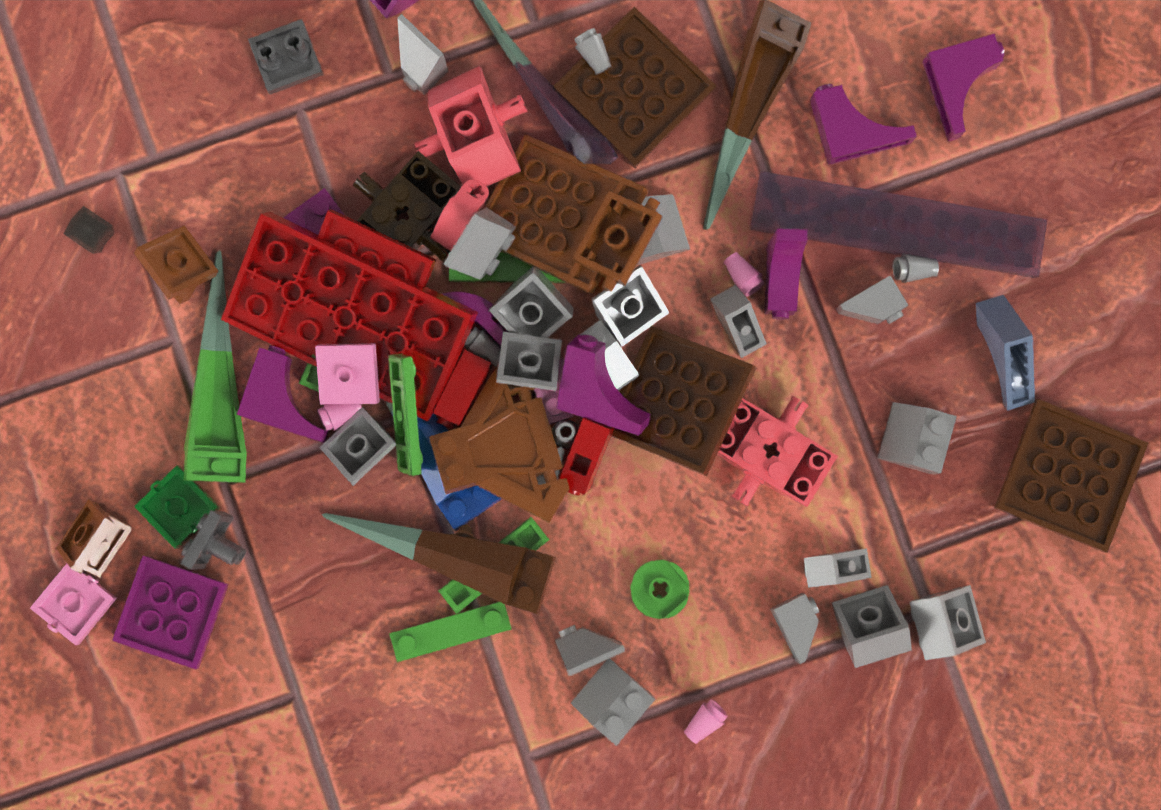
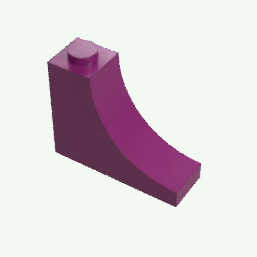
[922,33,1004,142]
[810,84,917,165]
[764,228,808,320]
[556,335,651,436]
[237,345,329,443]

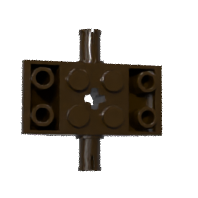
[353,151,461,261]

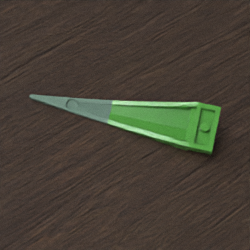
[184,250,247,483]

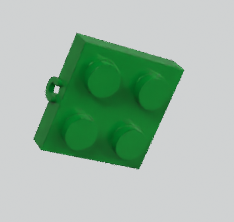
[134,465,220,549]

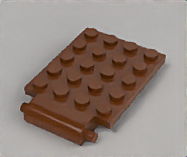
[485,134,662,295]

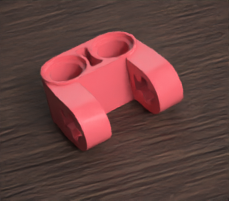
[430,180,489,251]

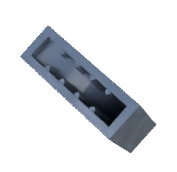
[976,295,1035,411]

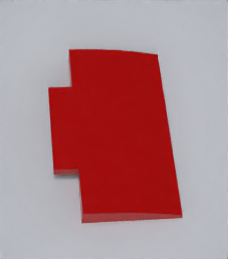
[221,209,478,421]

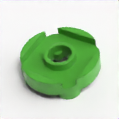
[630,560,690,619]

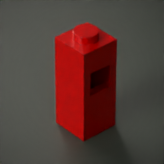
[433,350,492,430]
[559,418,614,496]

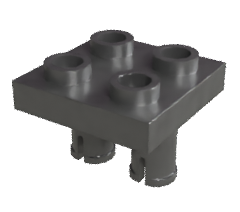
[248,19,324,95]
[180,510,247,569]

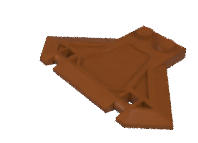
[429,366,569,523]

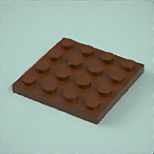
[553,7,716,169]
[612,326,756,477]
[994,399,1149,553]

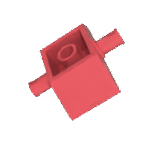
[415,66,527,187]
[717,396,838,507]

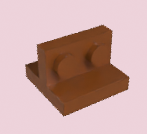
[134,226,219,304]
[56,499,132,578]

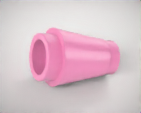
[724,252,764,297]
[317,404,362,431]
[684,699,728,744]

